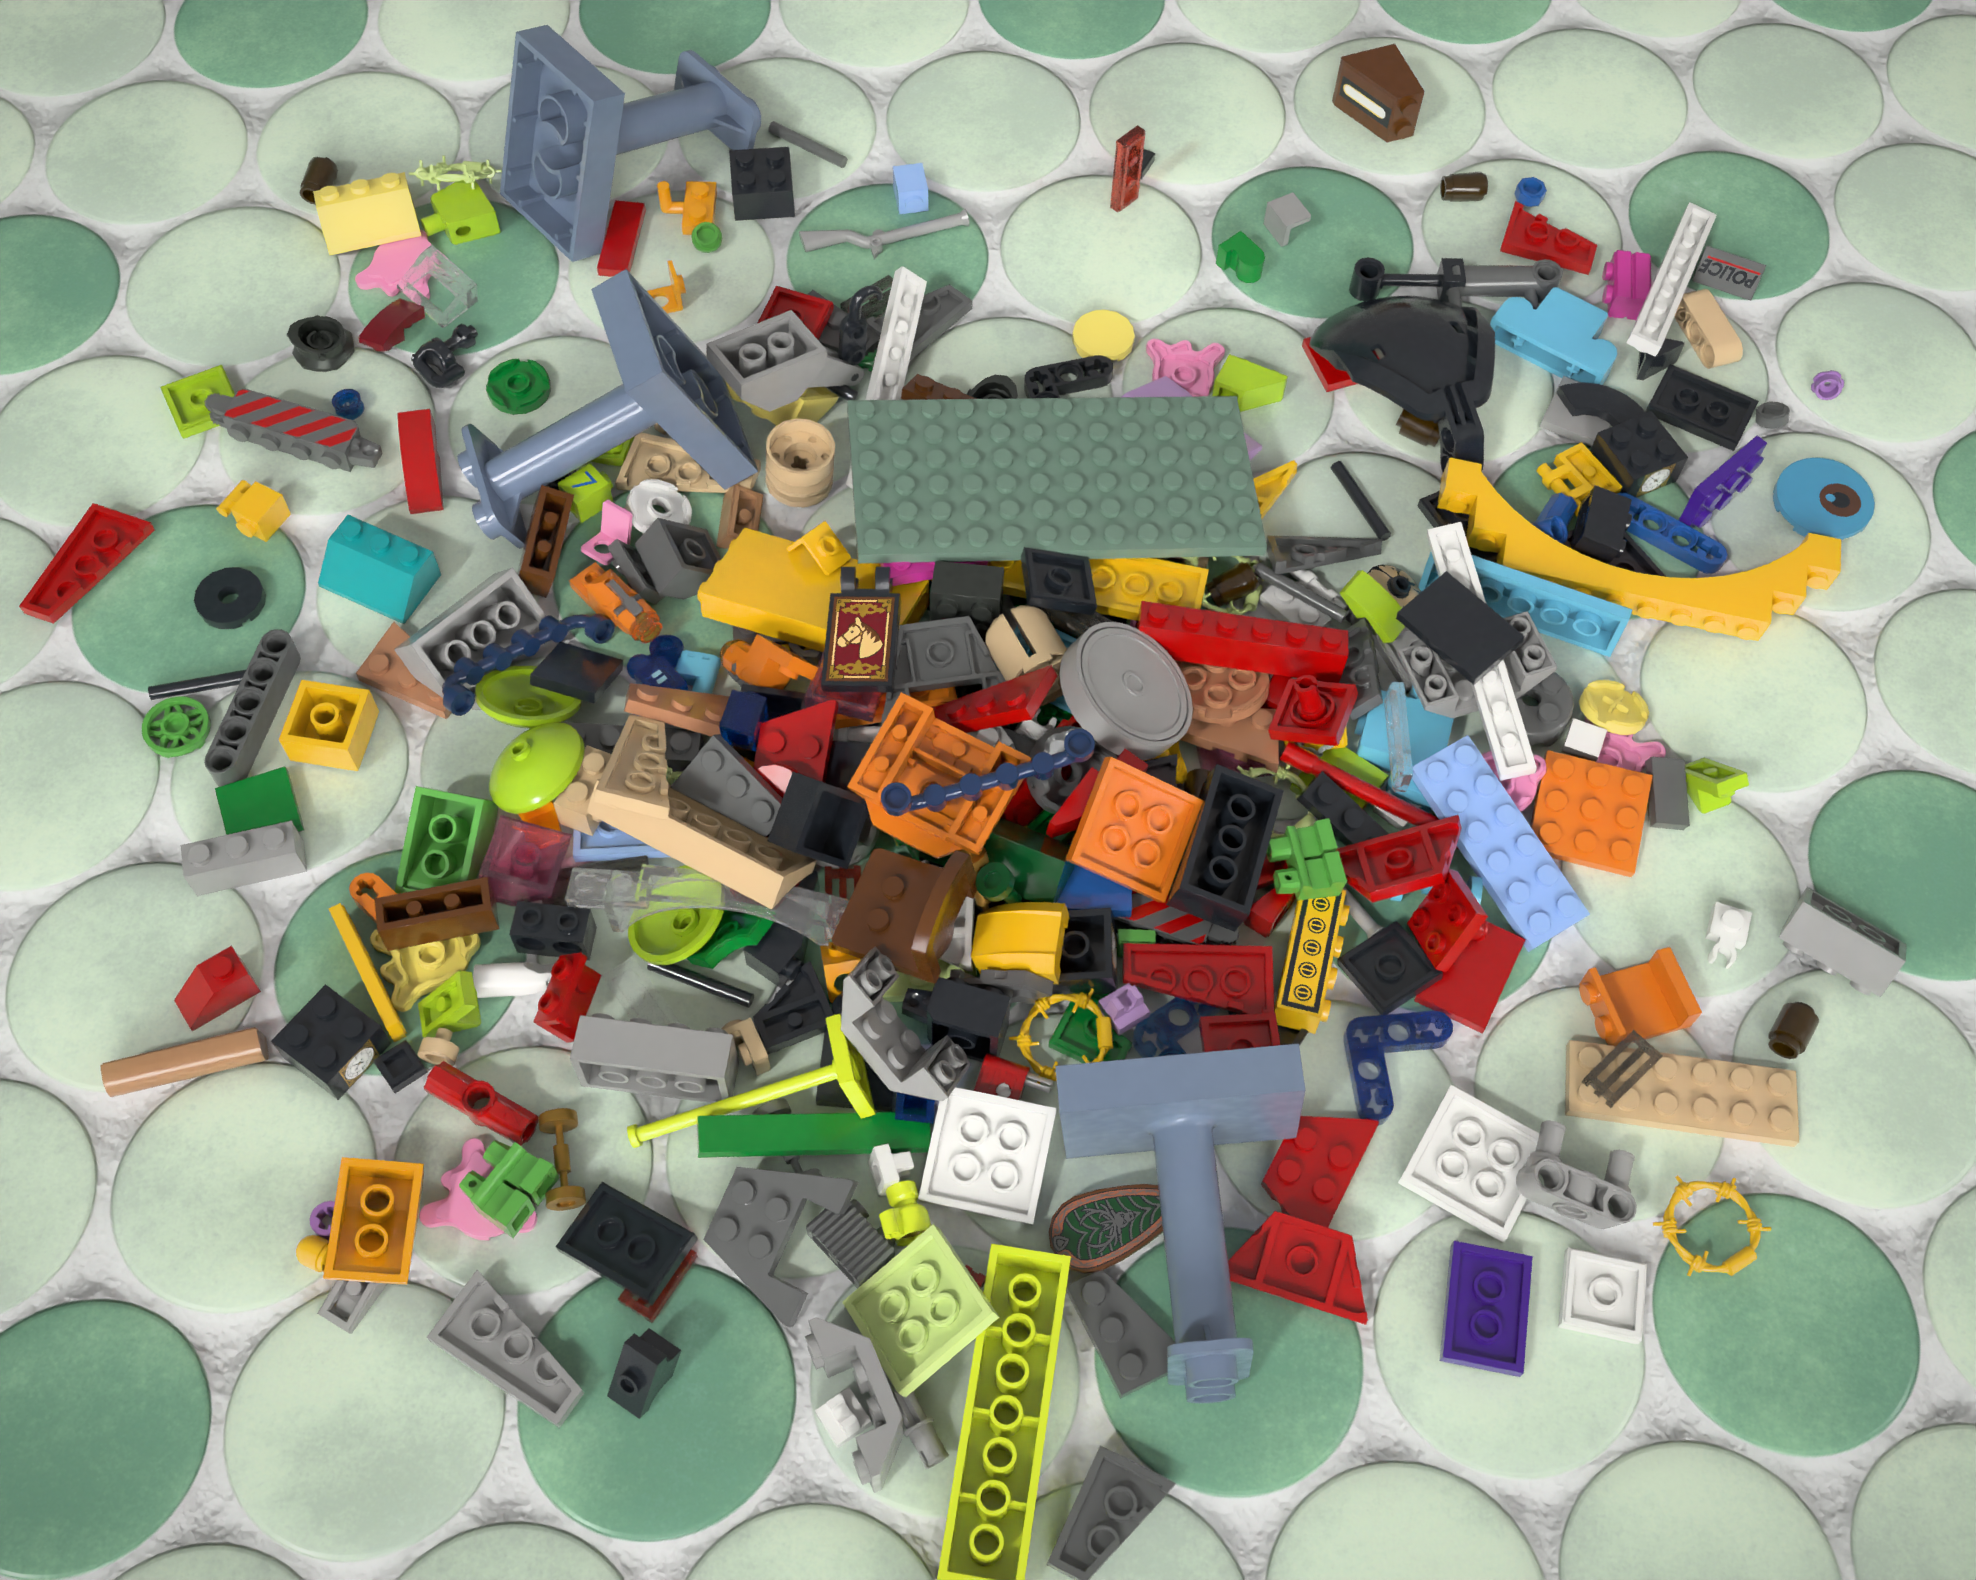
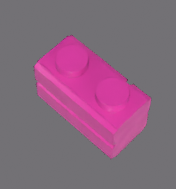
[1602,250,1651,320]

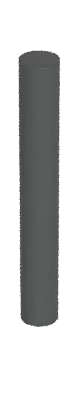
[768,121,848,168]
[1254,563,1348,623]

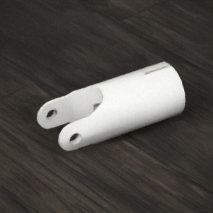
[473,962,554,998]

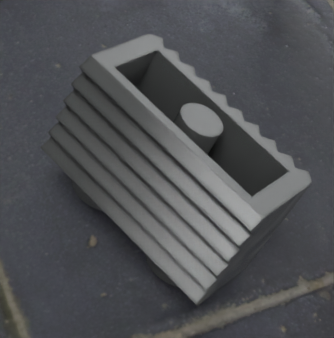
[806,1199,895,1289]

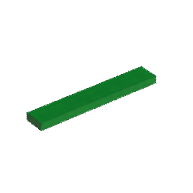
[697,1112,931,1158]

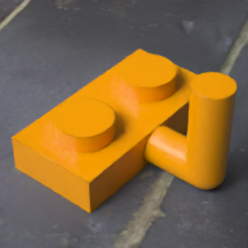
[657,181,717,235]

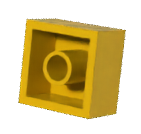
[279,680,379,771]

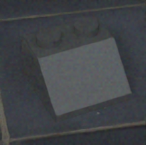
[635,518,722,600]

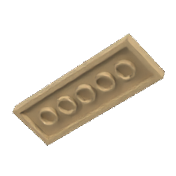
[1565,1040,1799,1147]

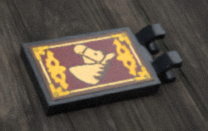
[821,567,901,692]

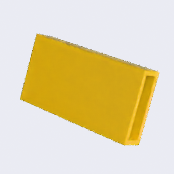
[697,527,929,652]

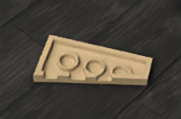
[615,432,761,493]
[593,714,670,820]

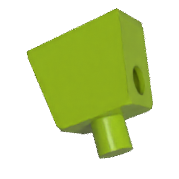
[420,180,501,245]

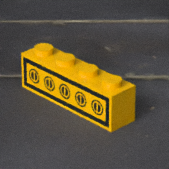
[1274,890,1350,1034]

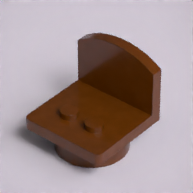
[832,848,977,984]

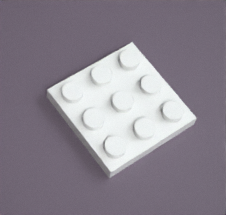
[1398,1085,1539,1243]
[918,1087,1057,1225]

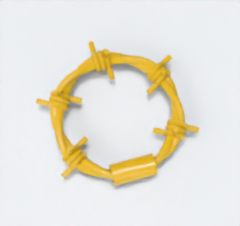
[1009,988,1113,1084]
[1653,1175,1771,1276]

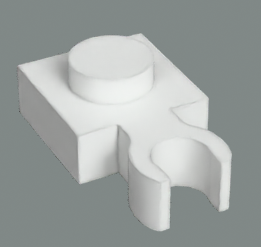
[1705,902,1752,969]

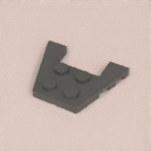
[881,616,1006,727]
[703,1167,859,1327]

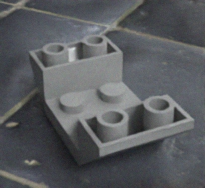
[1397,611,1557,718]
[841,946,971,1101]
[805,1317,904,1493]

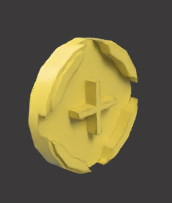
[1072,310,1135,362]
[1579,680,1650,735]

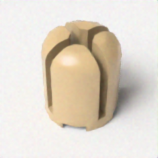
[985,605,1067,706]

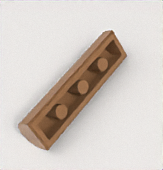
[100,1027,269,1097]

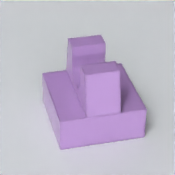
[1098,983,1150,1036]

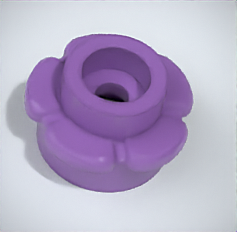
[1811,370,1844,400]

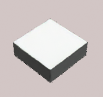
[1561,718,1607,762]

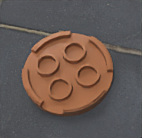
[1174,660,1270,724]

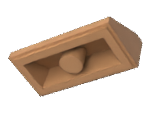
[716,484,763,549]

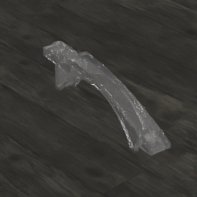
[565,864,849,946]

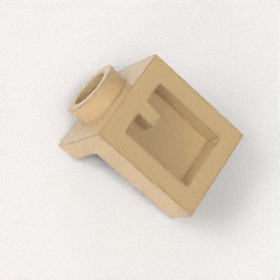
[722,1017,771,1076]

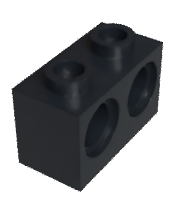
[509,901,597,961]

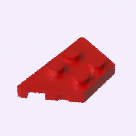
[753,700,839,782]
[1336,815,1462,903]
[1261,1116,1379,1228]
[1228,1211,1368,1325]

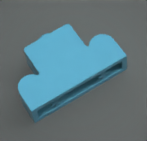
[1490,287,1618,385]
[1354,685,1454,813]

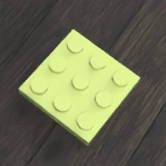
[842,1224,999,1398]

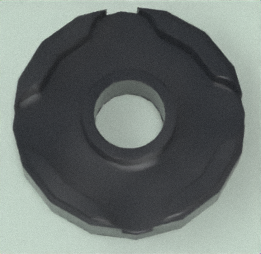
[194,567,266,629]

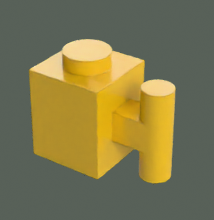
[216,480,291,542]

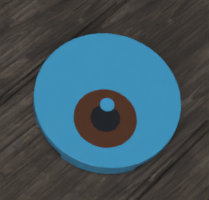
[1773,458,1875,542]

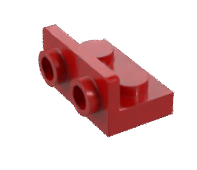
[533,953,602,1043]

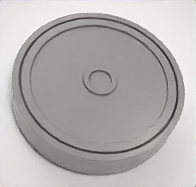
[1060,622,1193,760]

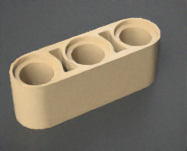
[1674,289,1743,369]

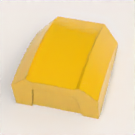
[971,902,1069,985]

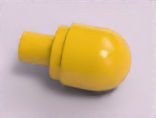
[296,1235,329,1272]

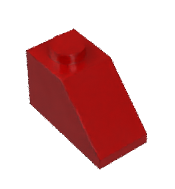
[174,945,261,1031]

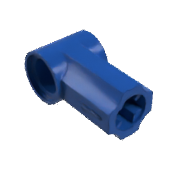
[1531,493,1577,544]

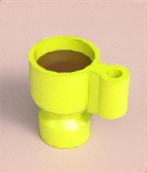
[879,1180,931,1246]

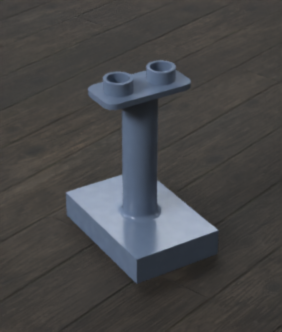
[500,25,761,262]
[457,269,758,549]
[1055,1044,1306,1403]

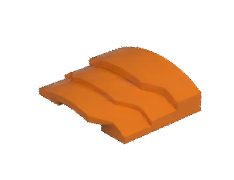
[847,692,1032,859]

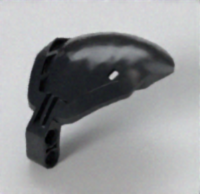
[1309,296,1495,472]

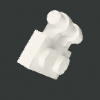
[1258,569,1347,627]

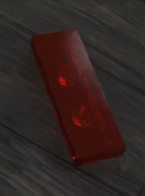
[1110,125,1145,213]

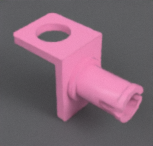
[581,500,633,565]

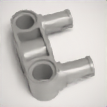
[1516,1120,1637,1229]

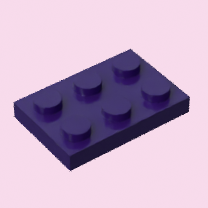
[1679,435,1767,528]
[1439,1241,1533,1377]

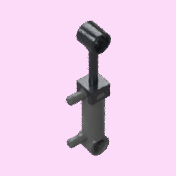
[1349,257,1563,310]

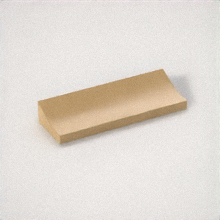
[586,779,817,910]

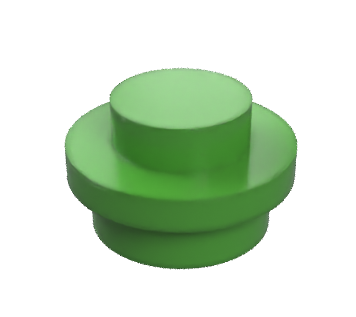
[691,222,722,253]

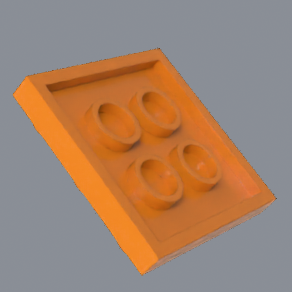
[1530,750,1653,877]
[1065,757,1203,903]

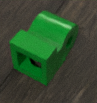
[1216,231,1265,283]

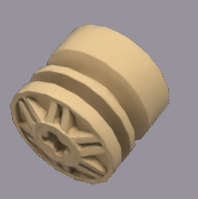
[765,418,835,508]

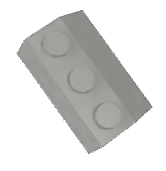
[1779,887,1906,997]

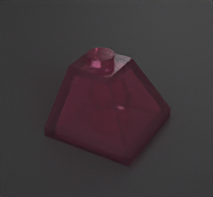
[479,815,572,906]

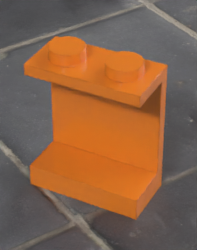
[1579,947,1702,1047]

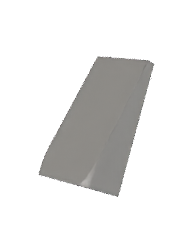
[317,1280,388,1334]

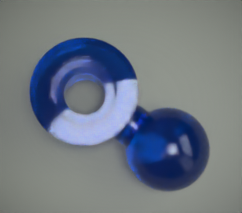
[627,634,684,681]

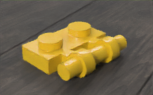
[1536,442,1622,516]

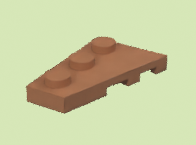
[356,622,452,719]
[1180,708,1279,773]

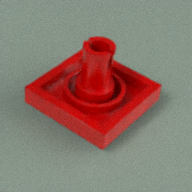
[1268,675,1358,746]
[1407,869,1488,973]

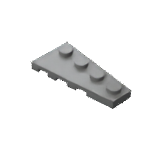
[427,1270,584,1429]

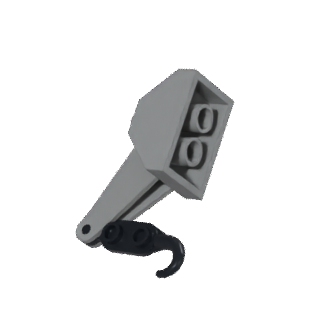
[706,285,883,412]

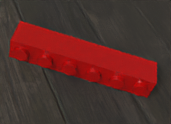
[1135,601,1348,683]

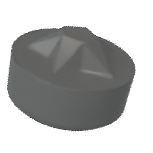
[1755,402,1790,429]

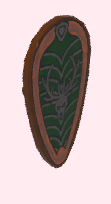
[1049,1184,1163,1274]

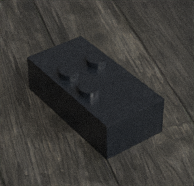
[1166,764,1284,932]

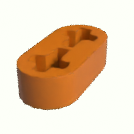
[349,873,397,924]

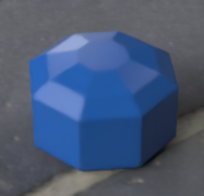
[1514,177,1547,207]

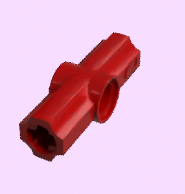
[424,1061,538,1146]

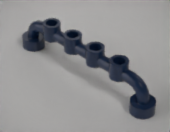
[442,613,615,716]
[881,729,1095,816]

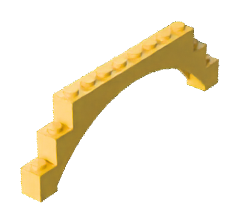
[1437,458,1841,641]

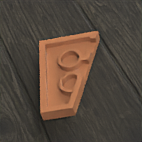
[624,683,733,741]

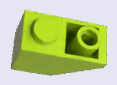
[1212,354,1288,412]

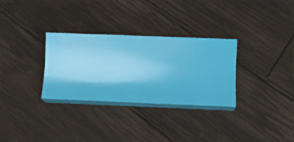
[1418,552,1633,657]

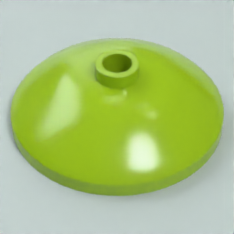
[475,666,582,729]
[489,722,585,814]
[628,865,725,965]

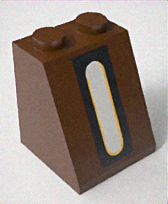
[1332,44,1425,143]

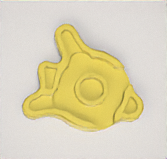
[370,930,481,1012]

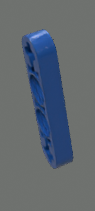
[1618,493,1727,574]

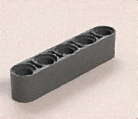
[204,629,301,787]

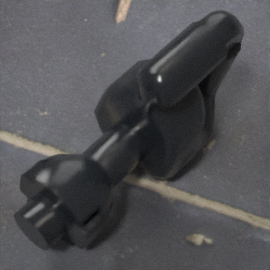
[411,323,478,388]

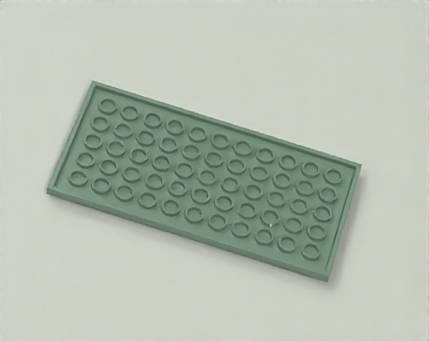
[847,396,1267,564]

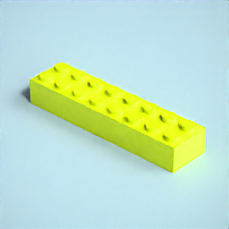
[937,1244,1071,1580]

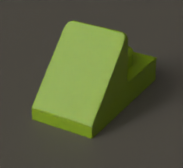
[1685,757,1749,814]
[418,970,481,1038]

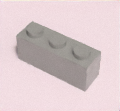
[180,821,307,896]

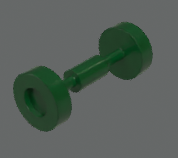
[975,862,1024,904]

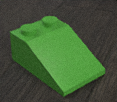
[394,786,499,894]

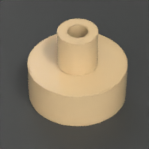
[417,1028,459,1066]

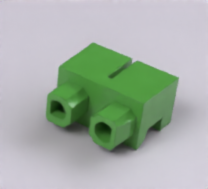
[1266,818,1347,901]
[459,1140,560,1238]

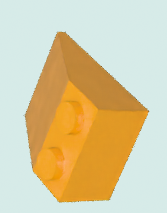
[323,1157,424,1285]

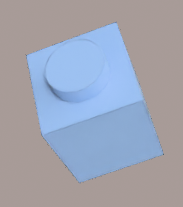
[893,163,929,214]

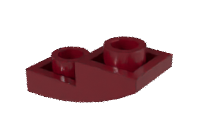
[358,298,425,352]

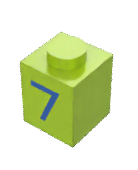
[558,463,614,523]

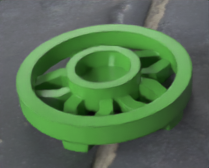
[142,696,211,758]

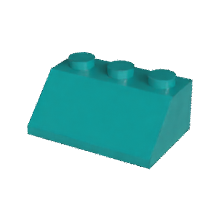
[318,515,441,624]

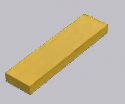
[328,903,407,1043]

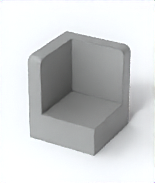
[1263,192,1311,247]

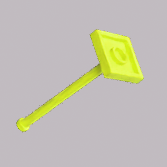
[627,1013,876,1148]

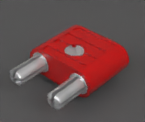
[973,1053,1053,1101]

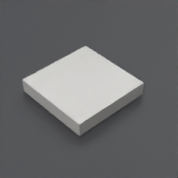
[1558,1247,1647,1344]

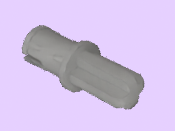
[893,1390,949,1469]

